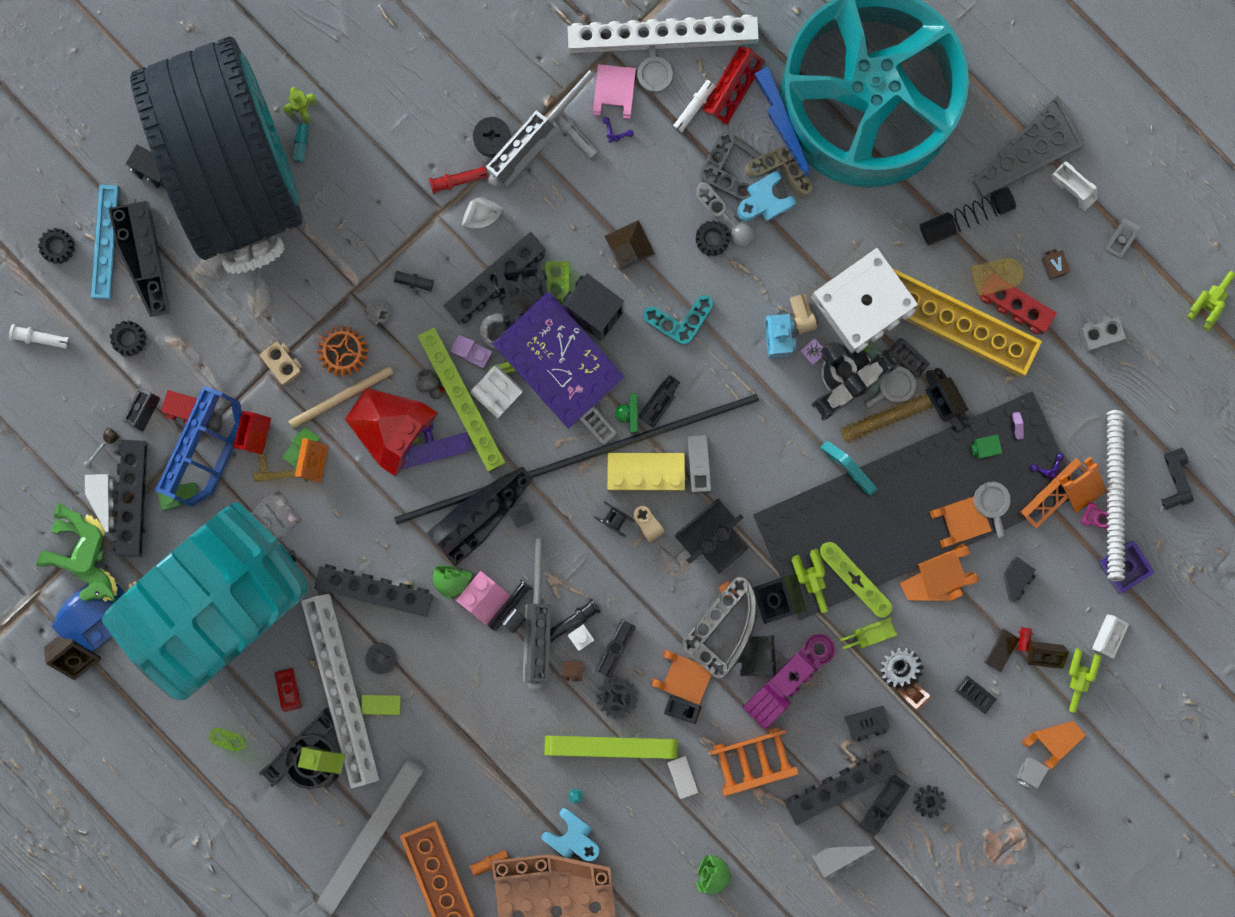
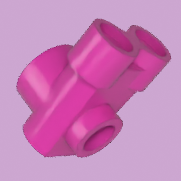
[1081,502,1109,530]

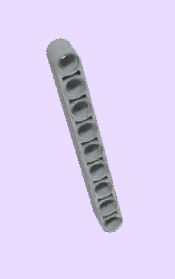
[315,759,425,916]

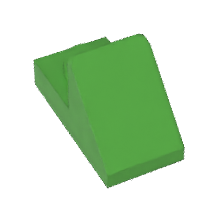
[282,427,321,468]
[157,482,198,511]

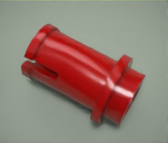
[1017,627,1034,652]

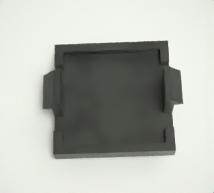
[738,635,776,676]

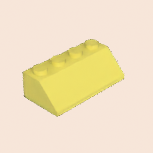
[608,453,685,492]

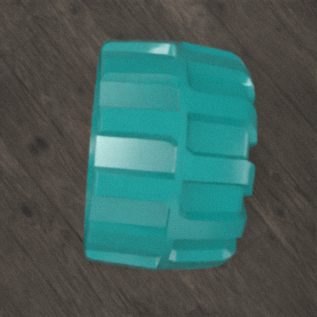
[102,502,308,700]

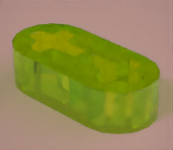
[209,728,246,752]

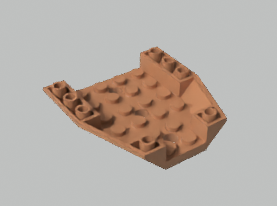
[492,854,616,917]

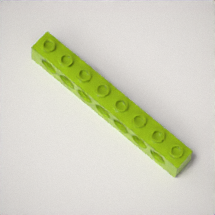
[418,327,506,473]

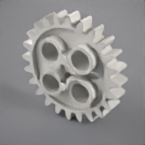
[222,235,285,274]

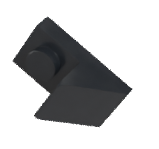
[664,696,702,725]

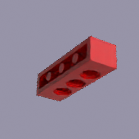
[977,273,1057,335]

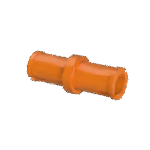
[470,849,509,877]

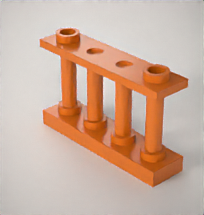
[710,727,798,796]

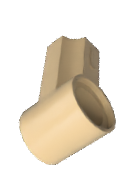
[789,294,817,335]

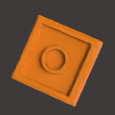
[295,438,328,483]

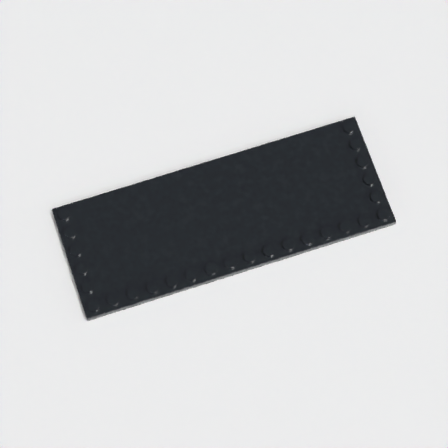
[753,391,1073,620]

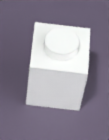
[568,624,595,651]

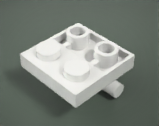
[470,364,524,419]

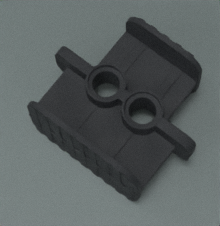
[674,498,748,574]

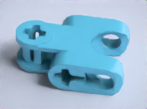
[737,171,797,222]
[541,808,600,861]

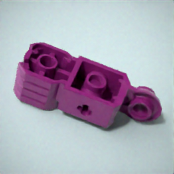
[743,633,836,729]

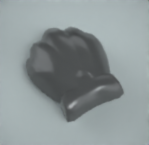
[203,409,224,435]

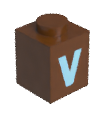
[1042,249,1070,280]

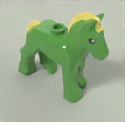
[36,503,118,602]

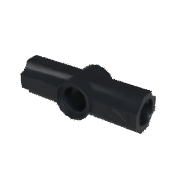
[595,619,636,678]

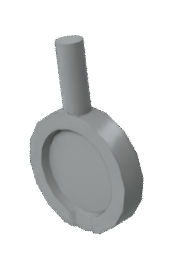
[637,45,673,93]
[864,367,916,409]
[973,482,1011,538]

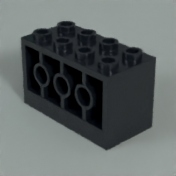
[563,273,625,342]

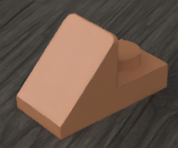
[892,683,931,711]

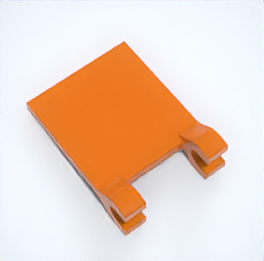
[1059,457,1107,513]
[929,497,992,548]
[918,544,979,600]
[651,650,712,705]

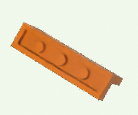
[1020,458,1087,529]

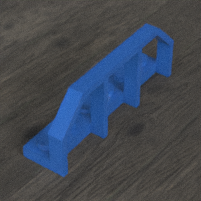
[155,386,242,507]

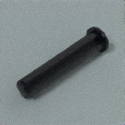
[488,579,533,631]

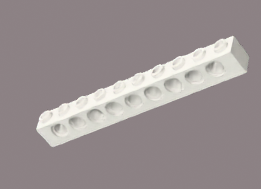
[567,15,758,53]
[301,594,379,788]

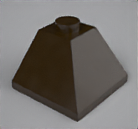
[604,220,655,271]
[44,637,101,680]

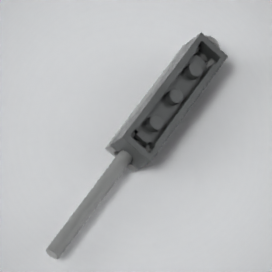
[486,70,595,187]
[523,539,551,692]

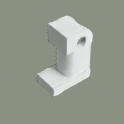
[1051,162,1098,212]

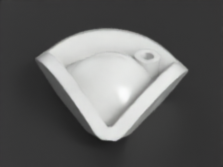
[462,197,504,229]

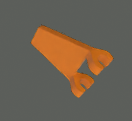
[899,573,963,601]
[1021,721,1086,770]

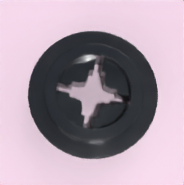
[365,643,396,674]

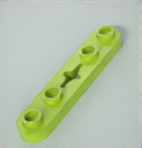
[819,542,892,618]

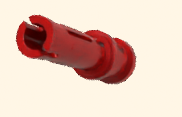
[429,166,488,195]

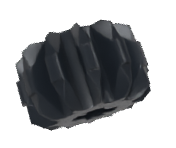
[913,785,946,818]

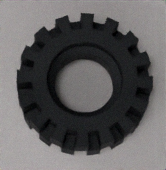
[695,220,730,256]
[38,228,75,264]
[110,320,147,356]

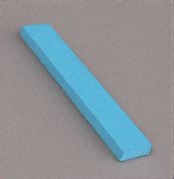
[91,185,120,300]

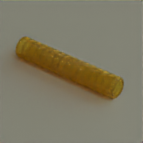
[841,393,933,443]

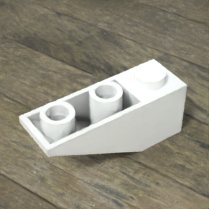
[85,474,115,533]

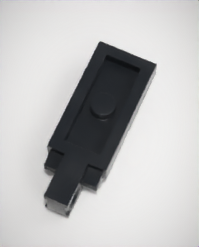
[638,375,680,428]

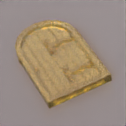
[971,258,1023,296]

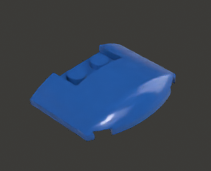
[52,581,125,652]

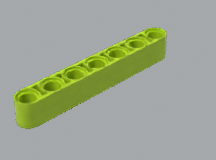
[544,736,678,759]

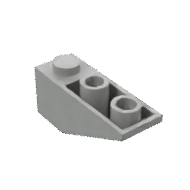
[687,435,711,494]
[812,845,875,879]

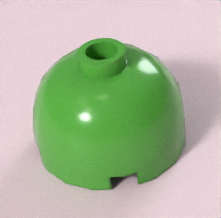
[433,565,472,599]
[696,855,732,895]

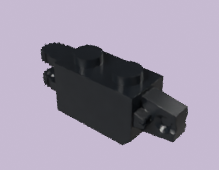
[925,368,970,431]

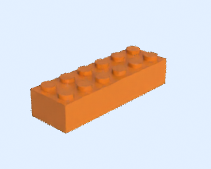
[400,820,476,917]

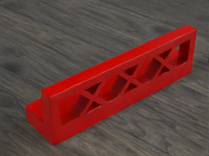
[702,46,765,125]

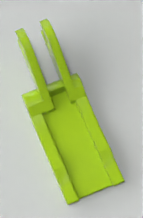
[840,617,898,649]

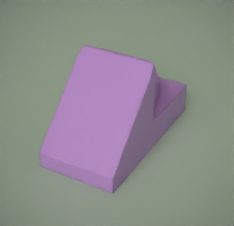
[450,335,493,369]

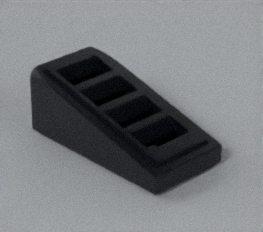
[889,338,930,378]
[954,675,997,714]

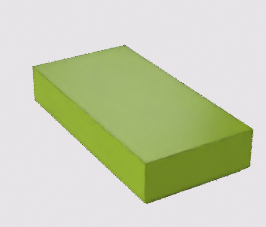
[361,695,401,715]

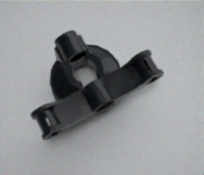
[812,341,899,421]
[259,708,339,790]

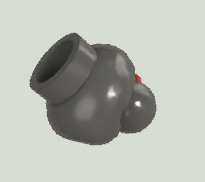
[416,369,445,399]

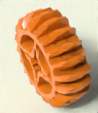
[317,325,369,377]

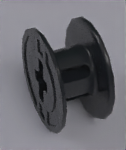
[473,117,511,158]
[594,501,636,538]

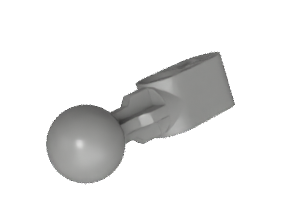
[696,182,755,247]

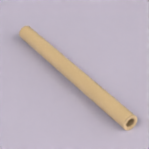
[289,366,394,429]

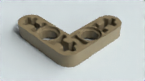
[745,146,813,198]

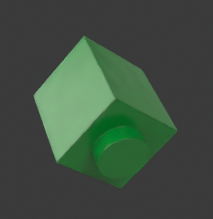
[971,435,1002,459]

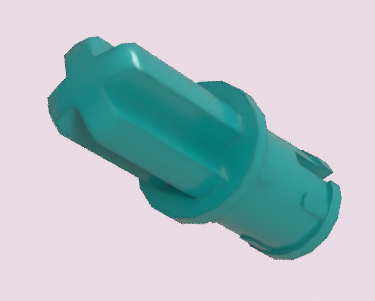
[293,123,309,162]
[568,789,583,804]

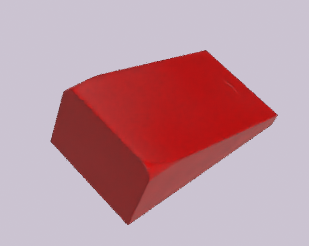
[274,668,302,712]

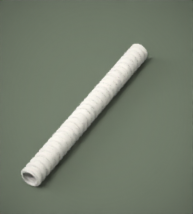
[1107,410,1125,581]

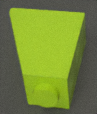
[298,746,346,774]

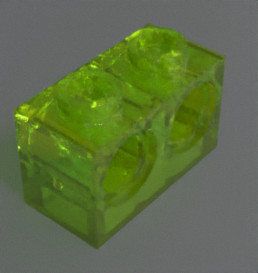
[542,261,570,302]

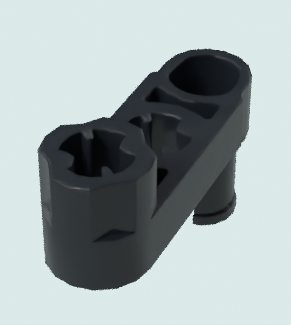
[1161,447,1194,510]

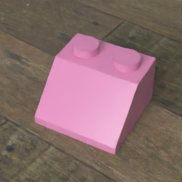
[456,571,511,625]

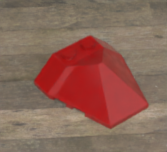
[345,388,438,477]

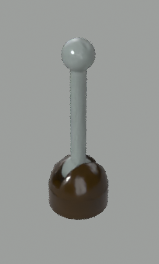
[84,427,120,468]

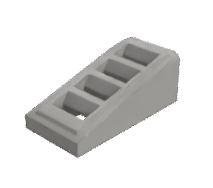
[580,406,618,446]

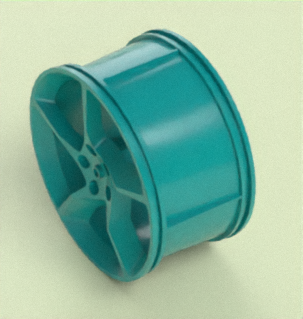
[780,0,969,188]

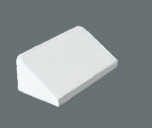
[1092,614,1129,659]
[667,756,698,799]

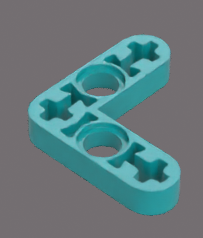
[643,295,713,345]
[820,441,877,496]

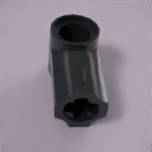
[501,608,526,633]

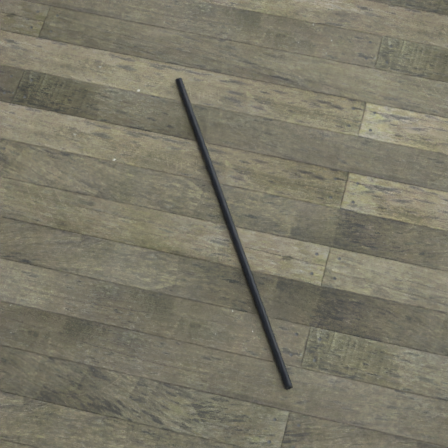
[394,394,759,524]

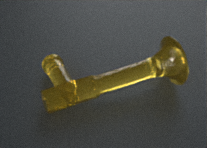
[253,455,308,482]

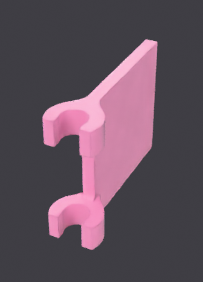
[593,64,636,119]

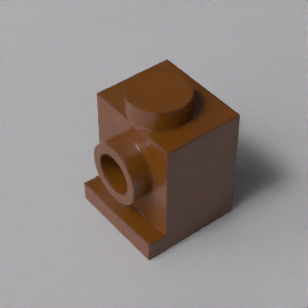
[563,661,583,681]

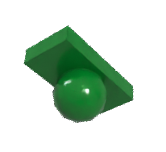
[615,394,638,434]

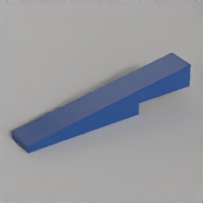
[755,67,810,178]

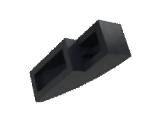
[858,775,910,836]

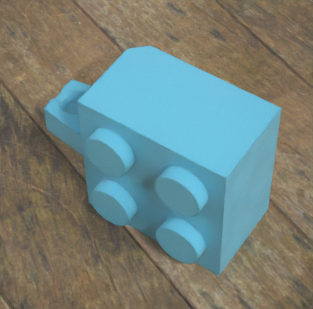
[765,314,796,359]

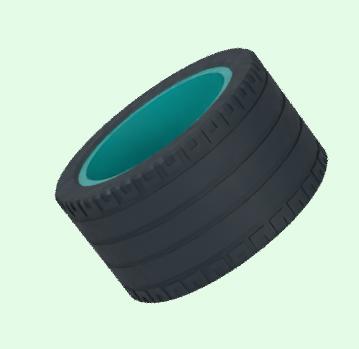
[130,36,303,260]

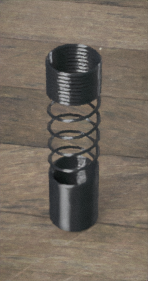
[920,187,1016,246]

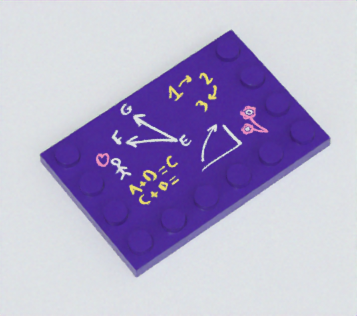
[492,292,624,429]

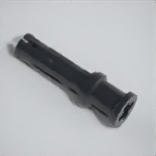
[550,598,601,642]

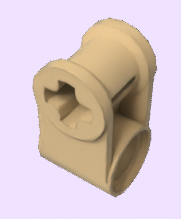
[633,506,666,543]

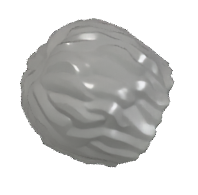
[480,313,504,348]

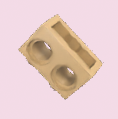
[259,341,302,387]

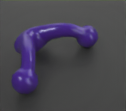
[602,117,634,143]
[1031,453,1065,478]

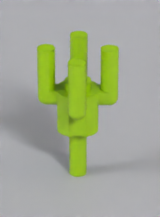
[283,87,318,123]
[1187,271,1235,331]
[792,548,829,613]
[1069,648,1102,713]

